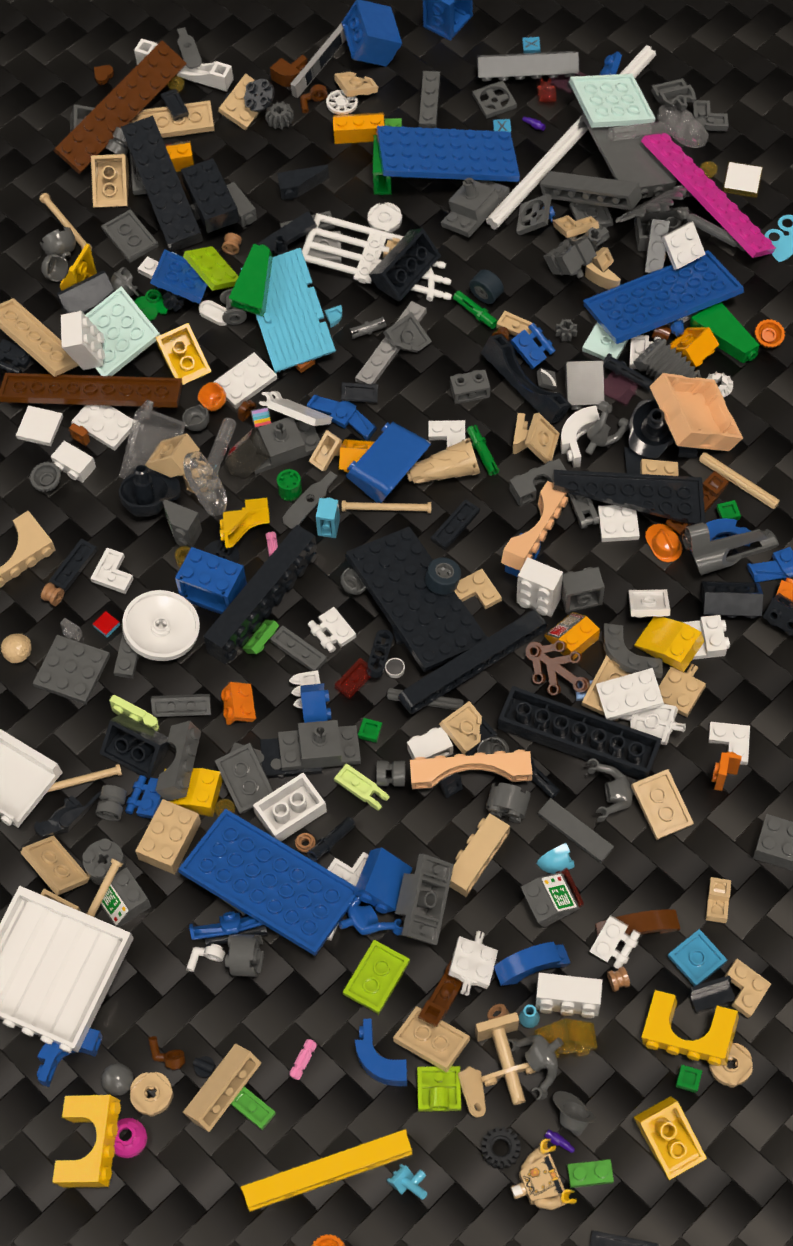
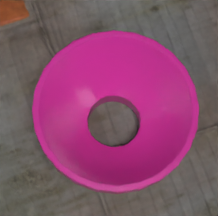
[114,1118,147,1158]

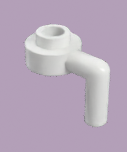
[186,944,225,972]

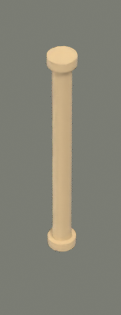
[40,193,92,250]
[342,500,431,513]
[47,764,122,793]
[87,858,123,917]

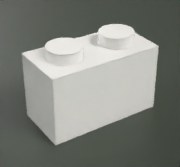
[51,441,96,483]
[407,727,453,760]

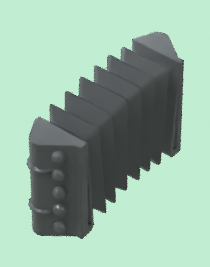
[633,338,701,381]

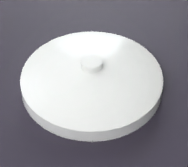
[122,590,200,661]

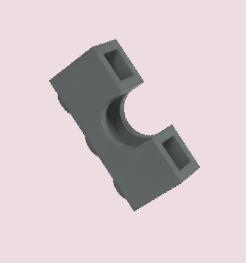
[509,459,566,507]

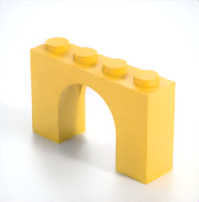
[642,990,739,1066]
[52,1095,121,1187]

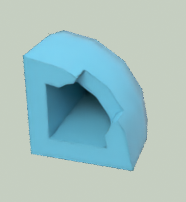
[536,843,575,874]

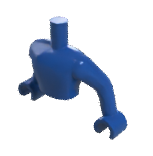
[339,896,403,935]

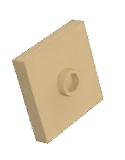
[525,413,560,464]

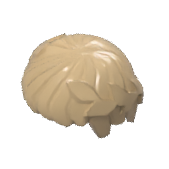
[1,634,32,663]

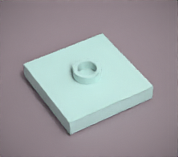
[582,322,628,360]

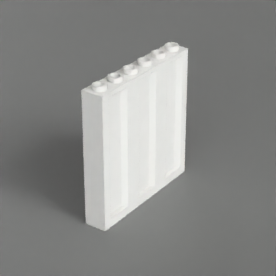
[0,886,134,1053]

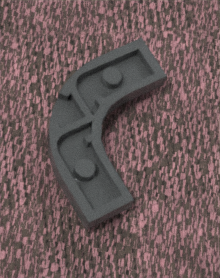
[603,623,663,678]

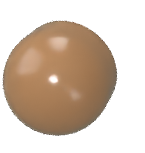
[487,1004,509,1020]

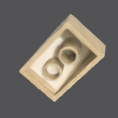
[91,154,129,208]

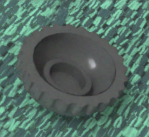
[30,462,61,492]

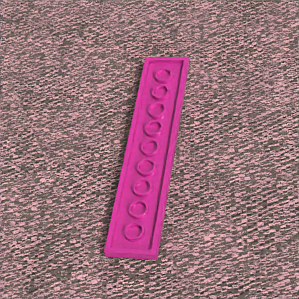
[641,133,776,258]

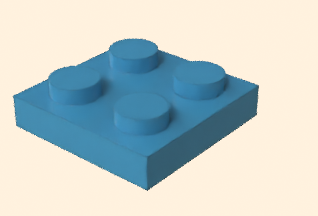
[668,929,727,986]

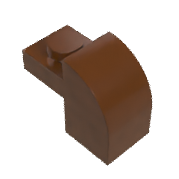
[270,55,308,87]

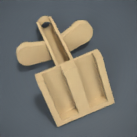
[475,1012,536,1105]

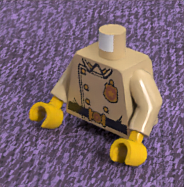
[510,1138,576,1210]

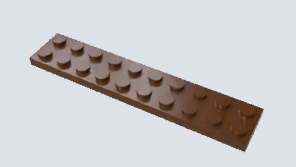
[54,41,187,174]
[0,373,183,408]

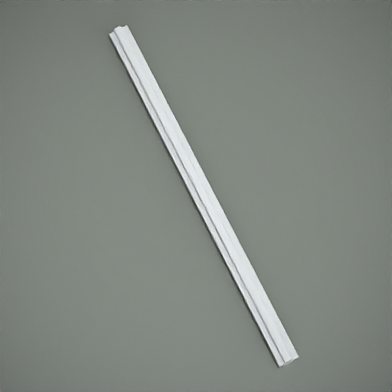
[486,45,656,230]

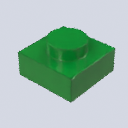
[716,500,741,520]
[358,718,383,743]
[676,1065,702,1093]

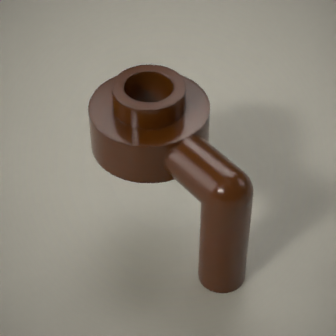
[300,84,327,113]
[149,1036,186,1069]

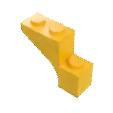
[220,498,270,548]

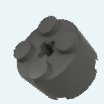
[486,783,531,823]
[82,839,126,885]
[225,934,264,977]

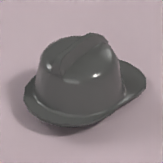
[553,1091,596,1136]

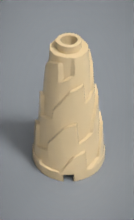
[407,438,480,484]

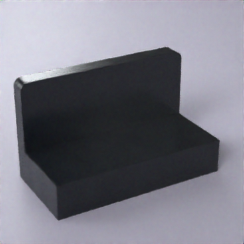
[688,975,736,1014]

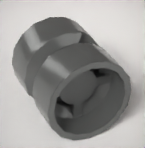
[106,127,129,156]
[377,760,405,786]
[95,785,127,821]

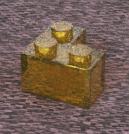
[534,1018,597,1058]

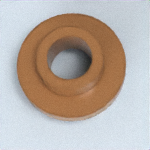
[295,833,316,853]

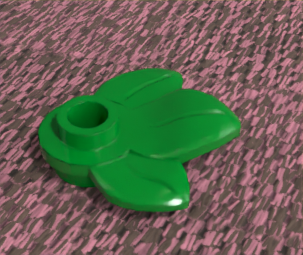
[135,289,168,321]

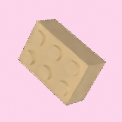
[135,799,201,875]

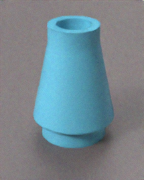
[519,1005,540,1028]

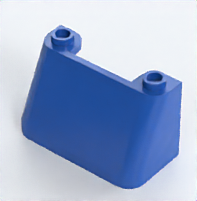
[346,422,431,503]

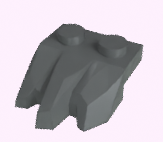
[651,79,696,111]

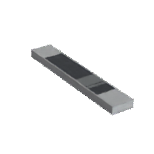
[290,23,346,98]

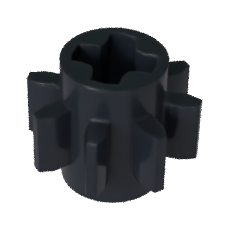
[163,291,185,312]

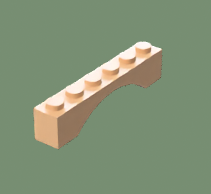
[501,481,569,571]
[410,750,532,789]

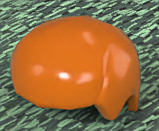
[198,382,226,411]

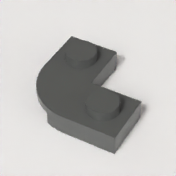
[692,100,728,131]

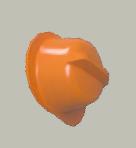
[645,524,682,562]

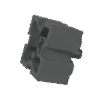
[543,237,597,278]

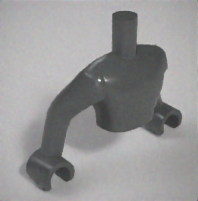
[585,401,630,455]
[586,758,635,822]
[508,1035,563,1100]

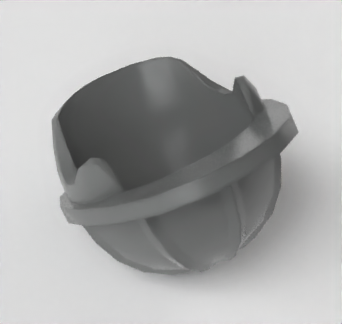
[110,267,139,297]

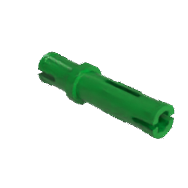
[453,291,498,329]
[466,425,500,476]

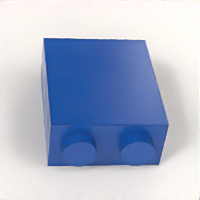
[353,847,412,914]

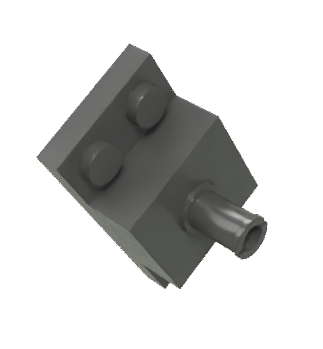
[441,178,510,237]
[242,417,320,474]
[278,720,361,771]
[395,854,454,945]

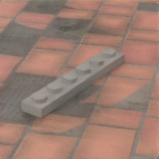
[355,301,427,384]

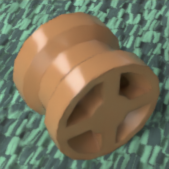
[222,233,242,255]
[41,583,64,606]
[607,967,630,992]

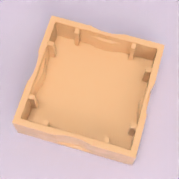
[650,373,743,451]

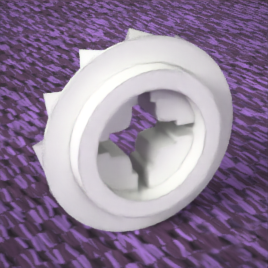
[706,372,733,397]

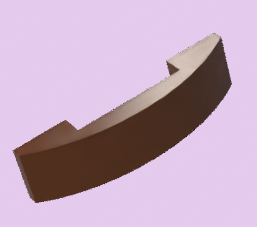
[666,471,729,534]
[595,909,680,936]
[418,959,463,1027]

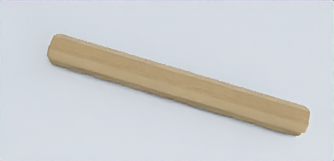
[699,452,779,509]

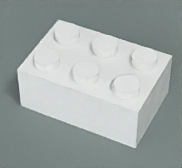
[61,311,105,370]
[516,557,563,617]
[253,773,327,841]
[535,973,602,1018]

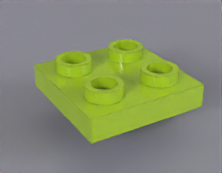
[417,1066,461,1112]

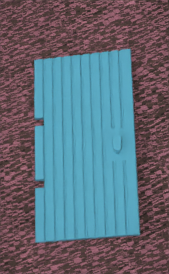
[241,248,336,373]

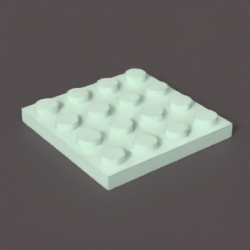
[569,74,655,128]
[85,286,160,376]

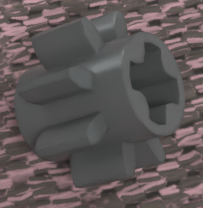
[556,319,577,341]

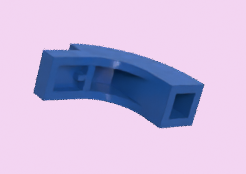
[494,942,571,985]
[355,1019,407,1086]
[37,1028,103,1087]

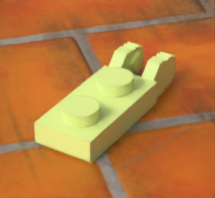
[109,695,159,731]
[334,764,389,810]

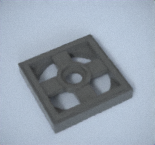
[473,81,517,119]
[516,194,551,235]

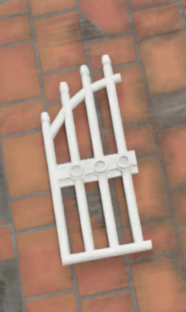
[302,213,452,301]

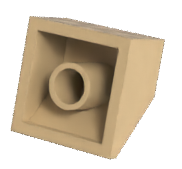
[145,433,200,477]

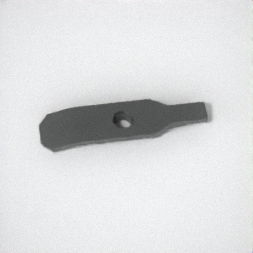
[177,27,202,69]
[283,471,338,529]

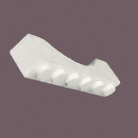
[134,39,233,91]

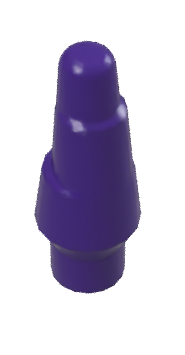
[522,117,546,131]
[544,1129,575,1153]

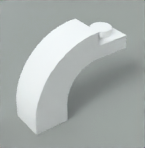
[560,405,600,468]

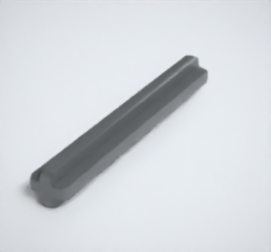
[387,688,464,710]

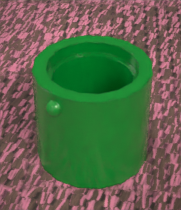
[277,469,302,501]

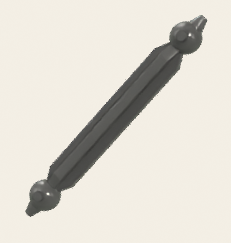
[676,209,746,251]

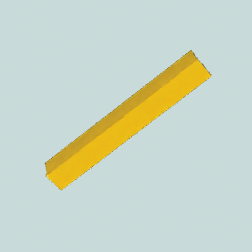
[241,1129,412,1212]

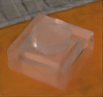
[60,618,83,641]

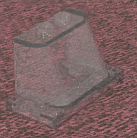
[119,400,186,479]

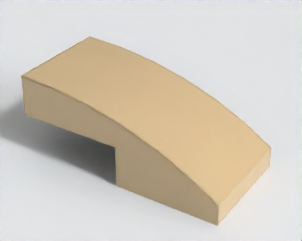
[585,262,621,290]
[706,877,731,923]

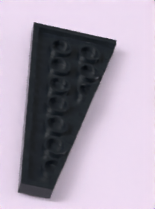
[553,470,705,525]

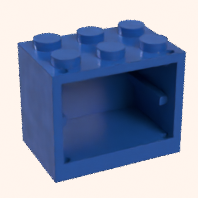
[342,0,402,67]
[423,0,473,40]
[175,547,247,614]

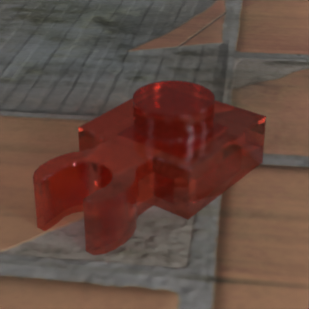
[538,78,557,102]

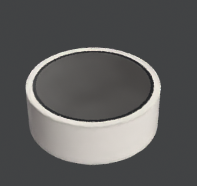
[385,658,405,678]

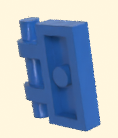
[510,322,556,369]
[125,775,164,819]

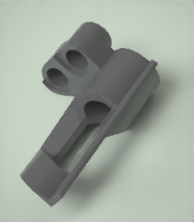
[682,522,779,575]

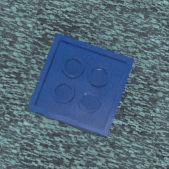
[150,249,207,304]

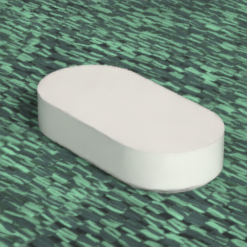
[199,300,227,326]

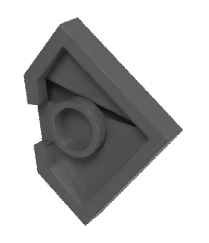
[383,312,432,352]

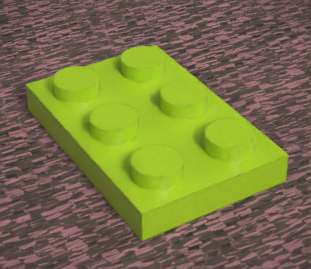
[183,246,238,291]
[343,940,410,1014]

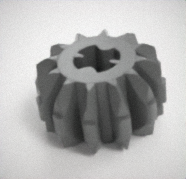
[265,101,294,130]

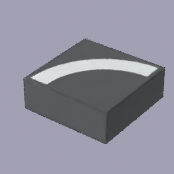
[537,368,557,390]

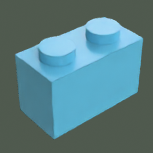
[316,498,340,538]

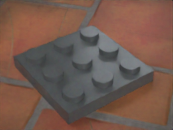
[33,635,110,705]

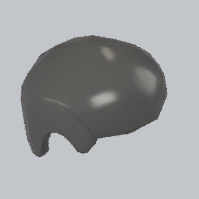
[41,254,68,282]
[182,404,210,431]
[340,567,367,595]
[477,736,510,754]
[101,1063,134,1096]

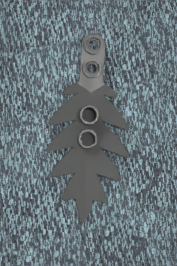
[615,185,693,223]

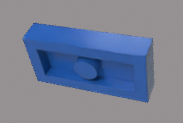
[600,51,622,75]

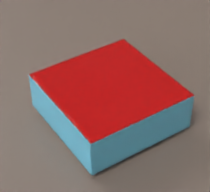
[93,611,120,638]

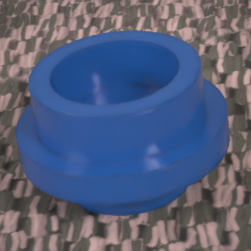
[671,320,684,337]

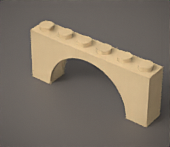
[0,511,55,588]

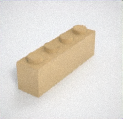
[449,813,510,897]
[183,1044,261,1132]

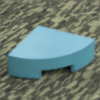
[324,305,342,327]

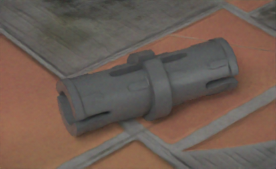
[349,317,387,339]

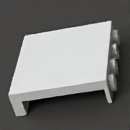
[0,729,63,828]

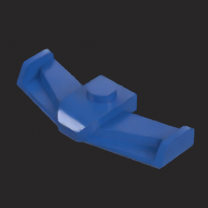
[307,395,377,441]
[747,547,793,582]
[189,911,264,940]

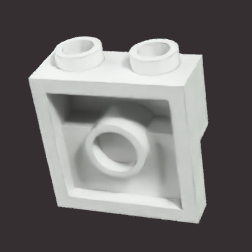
[683,615,730,660]

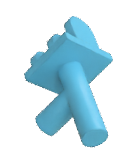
[387,1164,427,1199]

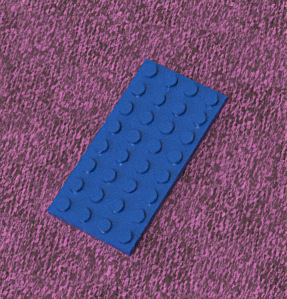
[376,126,520,182]
[583,250,744,345]
[178,809,357,956]

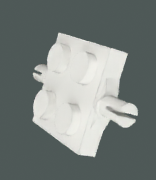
[620,704,686,745]
[448,931,498,995]

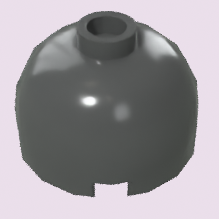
[40,227,76,259]

